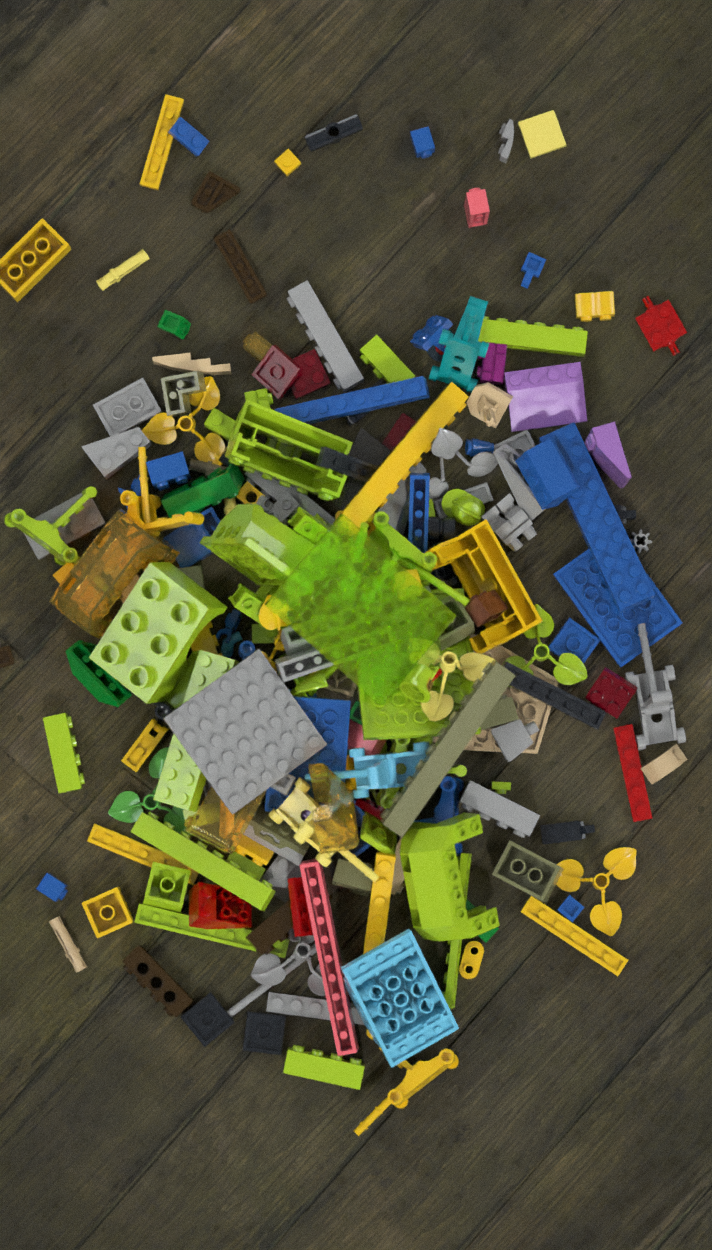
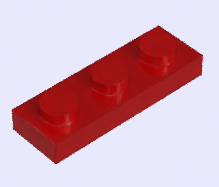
[287,877,313,937]

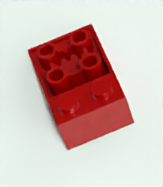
[189,882,252,929]

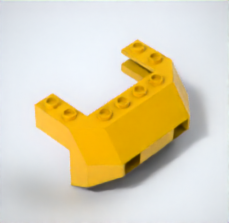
[425,519,543,654]

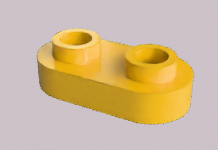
[459,941,484,979]

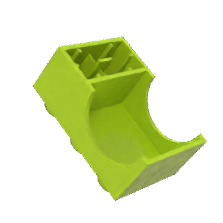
[89,562,227,704]

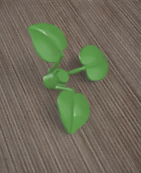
[108,747,196,836]

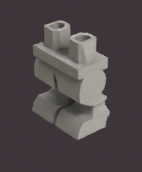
[481,493,537,552]

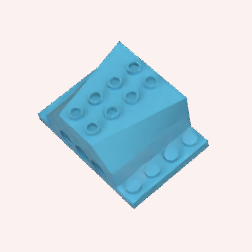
[340,929,459,1067]

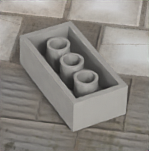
[459,780,540,838]

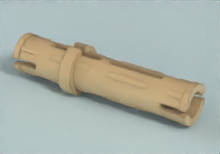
[49,916,87,973]

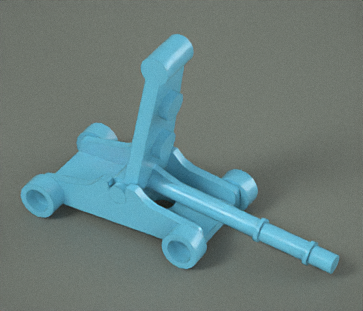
[305,742,429,798]

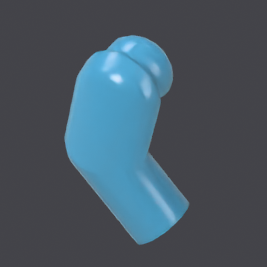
[221,631,242,658]

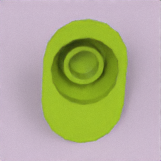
[441,489,485,526]

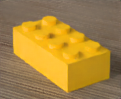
[0,218,71,303]

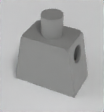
[490,719,539,762]

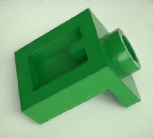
[157,310,191,340]

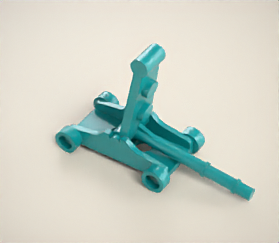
[428,296,489,393]

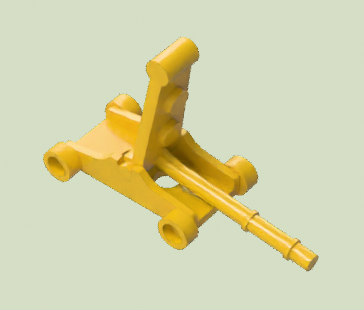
[117,447,204,571]
[354,1029,459,1136]

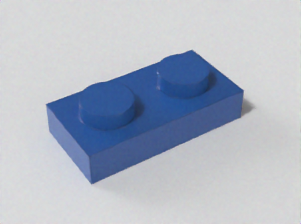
[168,117,209,157]

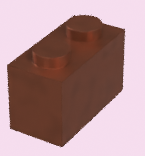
[464,589,509,627]

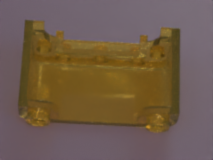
[308,763,359,854]
[184,786,267,854]

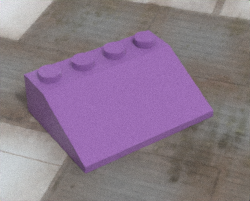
[504,362,587,432]
[584,422,631,489]

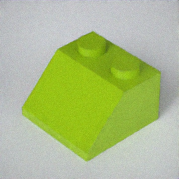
[143,862,191,913]

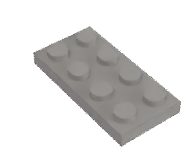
[24,493,106,560]

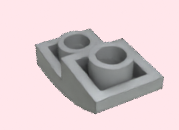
[498,119,514,163]

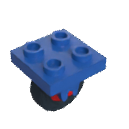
[410,315,455,362]

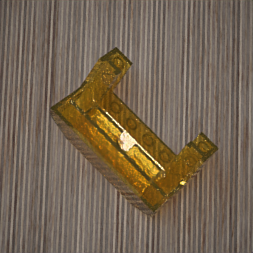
[49,509,180,639]

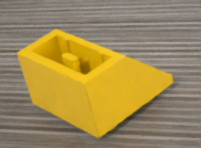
[233,833,275,866]

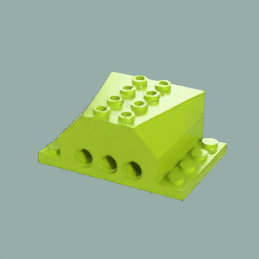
[200,503,321,588]

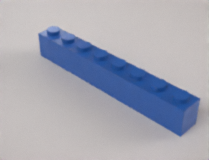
[274,376,430,424]

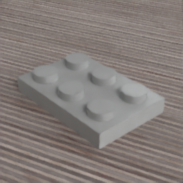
[93,378,162,437]

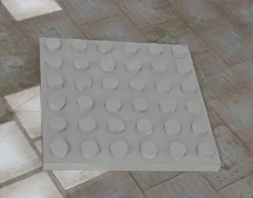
[163,649,327,814]

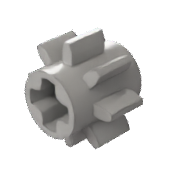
[630,529,652,554]

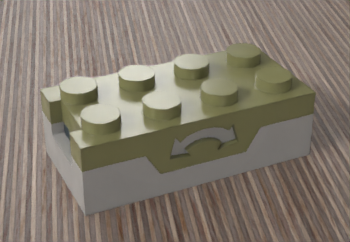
[233,794,311,866]

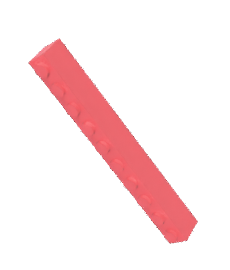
[300,859,359,1056]

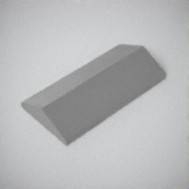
[372,462,426,536]

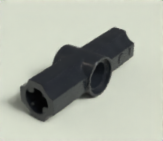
[304,114,363,152]

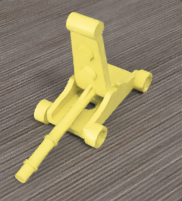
[268,777,379,882]

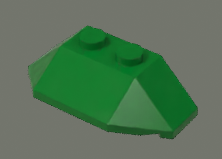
[65,640,132,707]

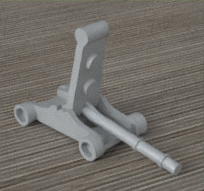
[625,623,686,750]

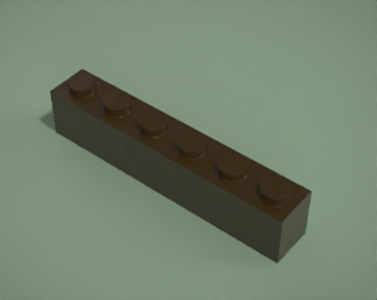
[245,861,344,955]

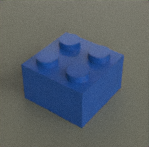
[146,451,191,491]

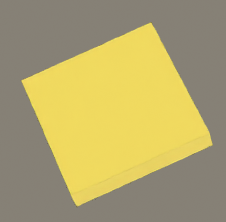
[518,110,566,159]

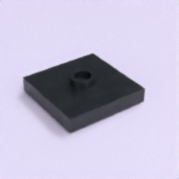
[181,992,235,1047]
[243,1011,286,1055]

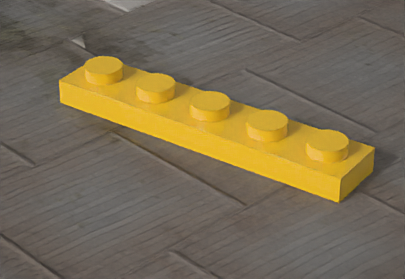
[140,94,184,190]

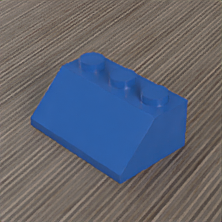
[515,438,580,510]

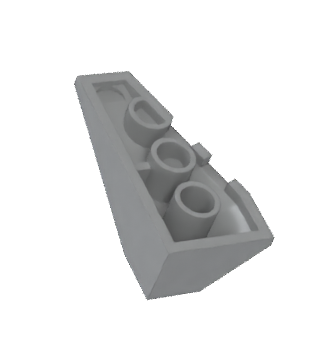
[493,443,546,521]

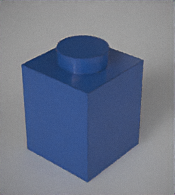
[410,126,435,158]
[36,873,68,902]

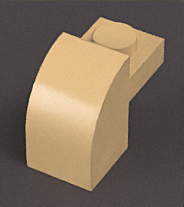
[641,744,687,784]

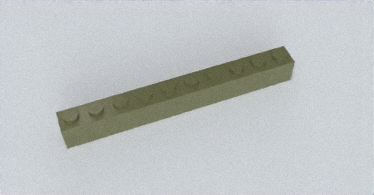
[380,661,516,837]

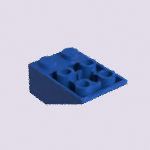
[163,507,220,568]

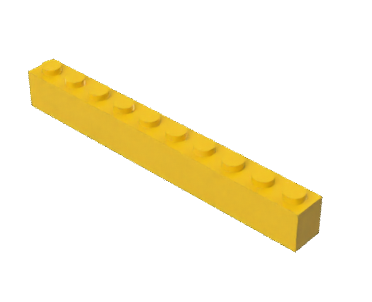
[332,382,469,538]

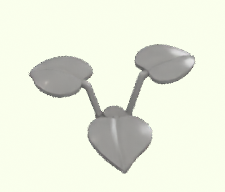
[429,428,498,501]
[251,928,326,996]

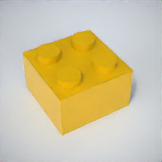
[82,887,134,938]

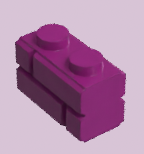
[477,343,507,385]

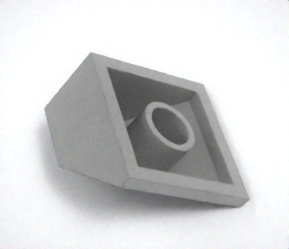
[260,855,302,903]

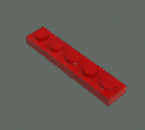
[613,724,652,822]

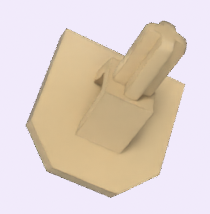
[467,382,513,429]

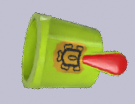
[399,664,443,703]

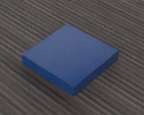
[548,617,600,664]

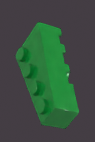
[161,462,245,518]

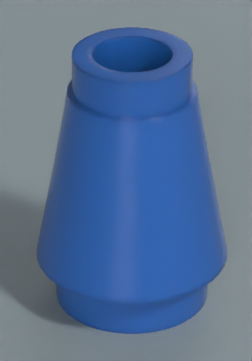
[465,438,494,457]

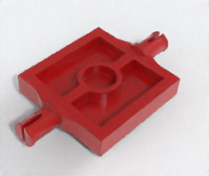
[635,296,687,356]

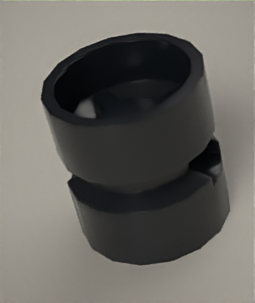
[428,516,455,542]

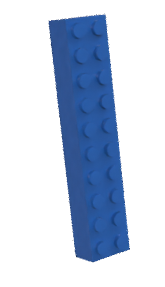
[539,422,655,614]

